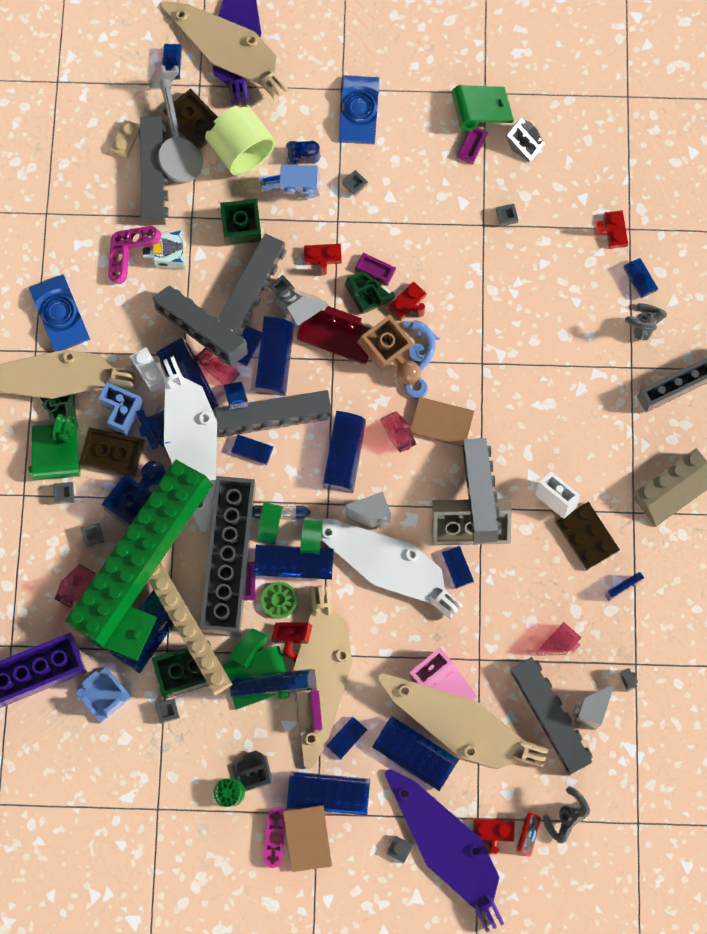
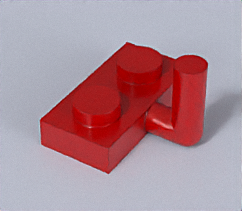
[594,210,628,249]
[304,244,342,275]
[388,281,427,321]
[271,622,312,663]
[473,819,515,855]

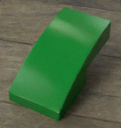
[256,502,283,544]
[300,519,323,554]
[229,628,269,668]

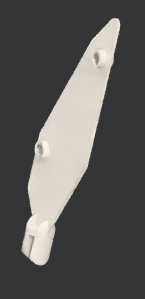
[156,356,217,532]
[305,518,463,619]

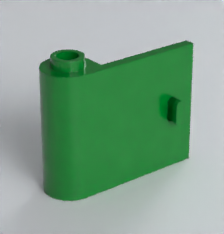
[451,85,514,131]
[28,422,81,481]
[87,607,157,661]
[223,646,293,710]

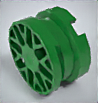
[53,414,76,443]
[214,778,245,807]

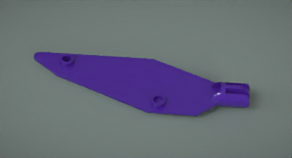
[212,0,262,106]
[385,769,505,933]

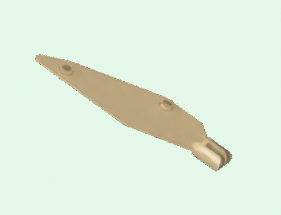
[162,1,288,100]
[0,350,137,399]
[293,585,352,769]
[378,673,549,769]

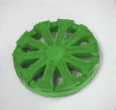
[261,582,297,619]

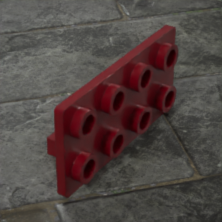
[296,306,371,365]

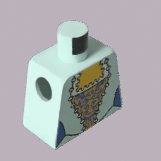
[142,230,186,270]

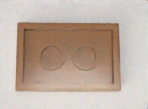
[410,397,474,447]
[283,805,332,872]

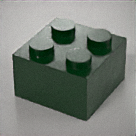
[220,199,262,246]

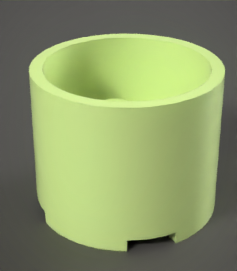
[205,105,276,175]

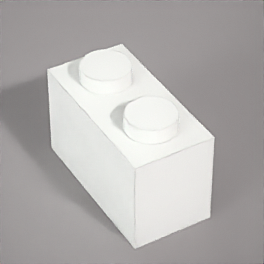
[130,347,165,394]
[535,471,581,519]

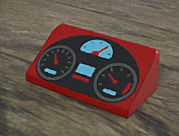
[516,812,541,856]

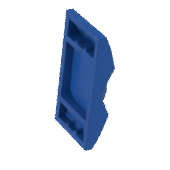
[339,75,380,145]
[29,274,90,352]

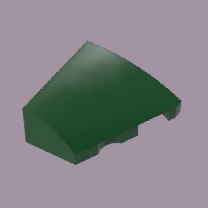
[344,271,396,314]
[40,394,77,423]

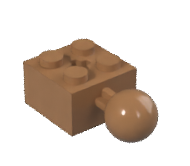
[357,315,421,385]

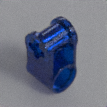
[286,141,321,165]
[147,410,170,449]

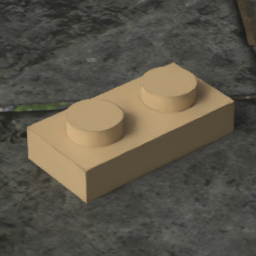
[110,119,140,159]

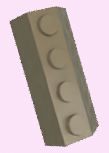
[632,448,707,527]
[432,499,512,545]

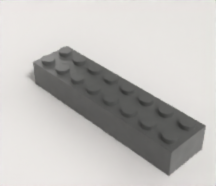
[200,476,256,636]

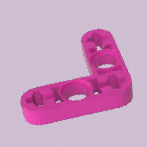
[108,226,162,284]
[264,808,290,868]

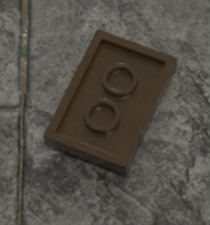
[163,88,218,150]
[79,427,145,477]
[555,501,620,571]

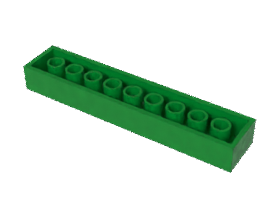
[65,459,213,647]

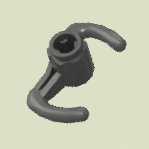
[625,303,667,341]
[542,786,590,844]

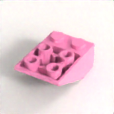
[409,648,477,700]

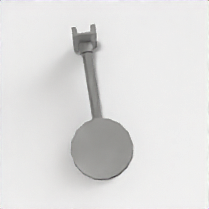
[148,65,203,183]

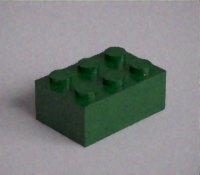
[151,640,212,699]

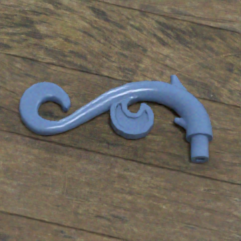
[403,320,440,399]

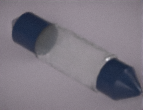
[253,504,311,520]

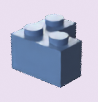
[280,165,320,199]
[98,382,143,436]

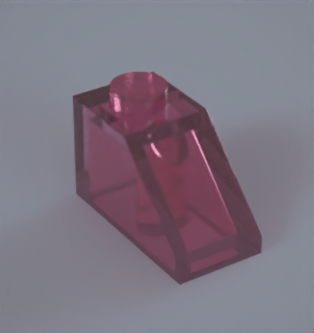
[195,348,240,388]
[380,411,417,453]
[54,564,96,608]
[536,622,582,656]

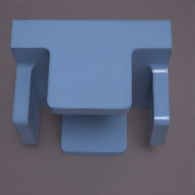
[75,667,132,723]

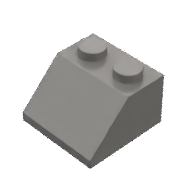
[275,289,329,326]
[346,492,391,529]
[572,686,614,730]

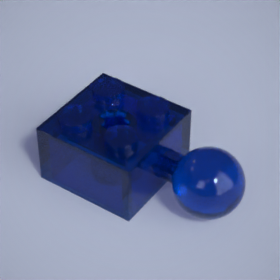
[101,461,166,527]

